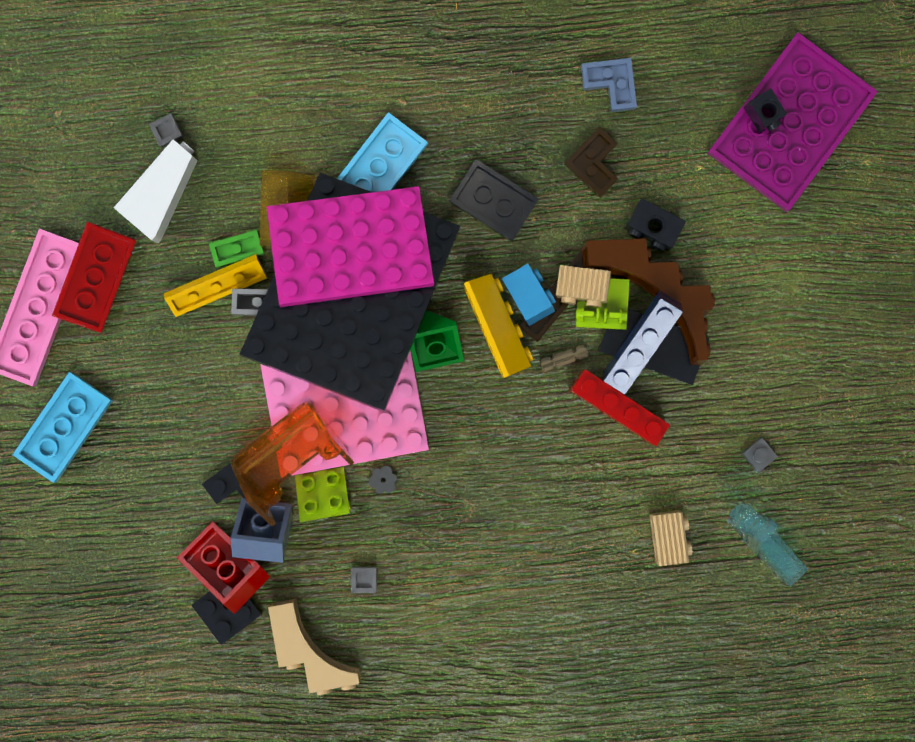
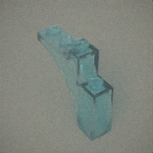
[727,504,808,587]

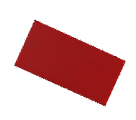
[52,221,136,333]

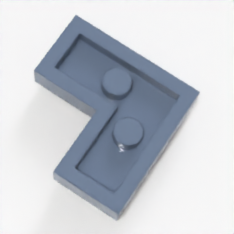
[581,58,637,112]

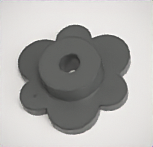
[368,466,397,494]

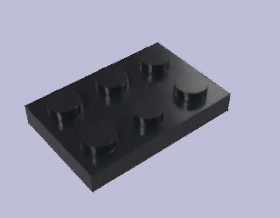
[449,159,539,242]

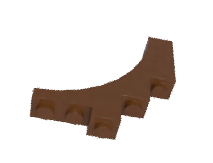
[582,239,715,365]

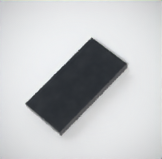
[598,308,710,385]

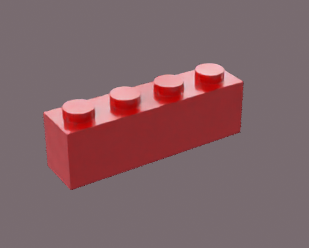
[569,369,670,446]

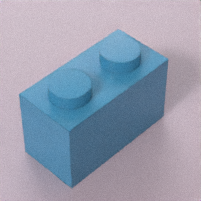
[502,264,556,326]

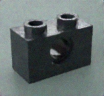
[624,198,686,252]

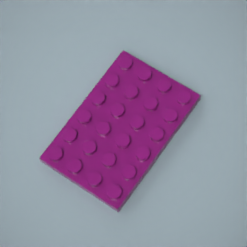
[707,33,878,212]

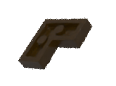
[564,127,618,198]

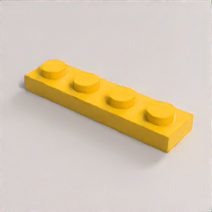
[164,254,267,317]

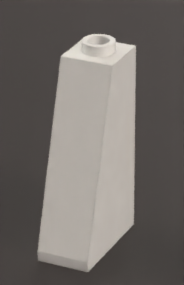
[114,140,198,243]

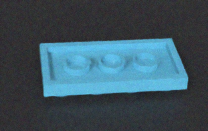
[337,112,428,192]
[13,372,113,483]

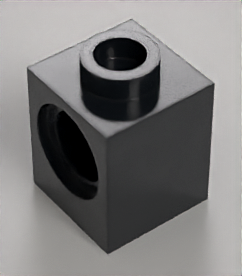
[744,89,787,133]

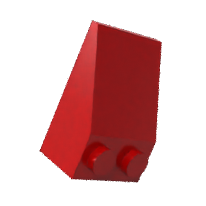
[177,521,270,614]

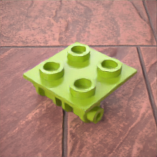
[576,279,630,330]
[295,466,351,523]

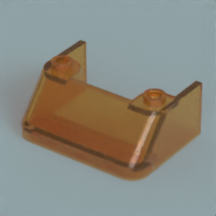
[231,402,355,526]

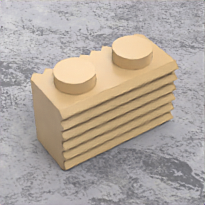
[556,265,611,307]
[649,510,692,566]

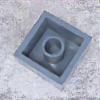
[231,498,292,563]

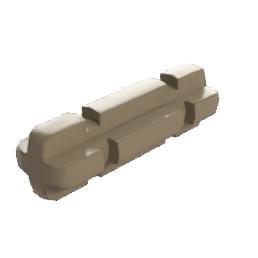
[540,345,588,372]

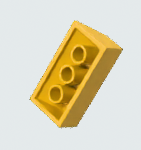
[464,274,533,378]

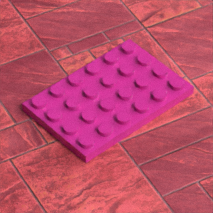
[267,186,434,307]

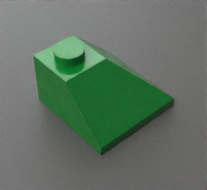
[410,311,464,372]

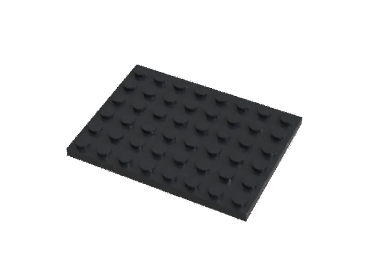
[240,172,460,413]

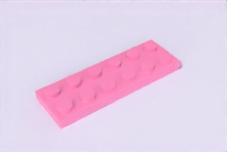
[0,229,79,387]

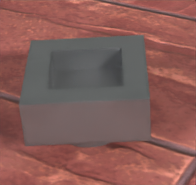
[149,113,184,148]
[741,437,778,473]
[351,566,377,593]

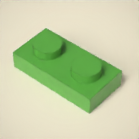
[209,230,265,269]

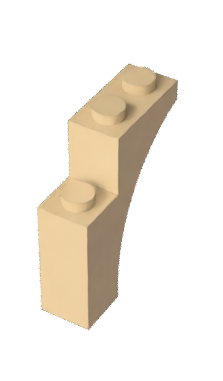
[268,598,361,695]

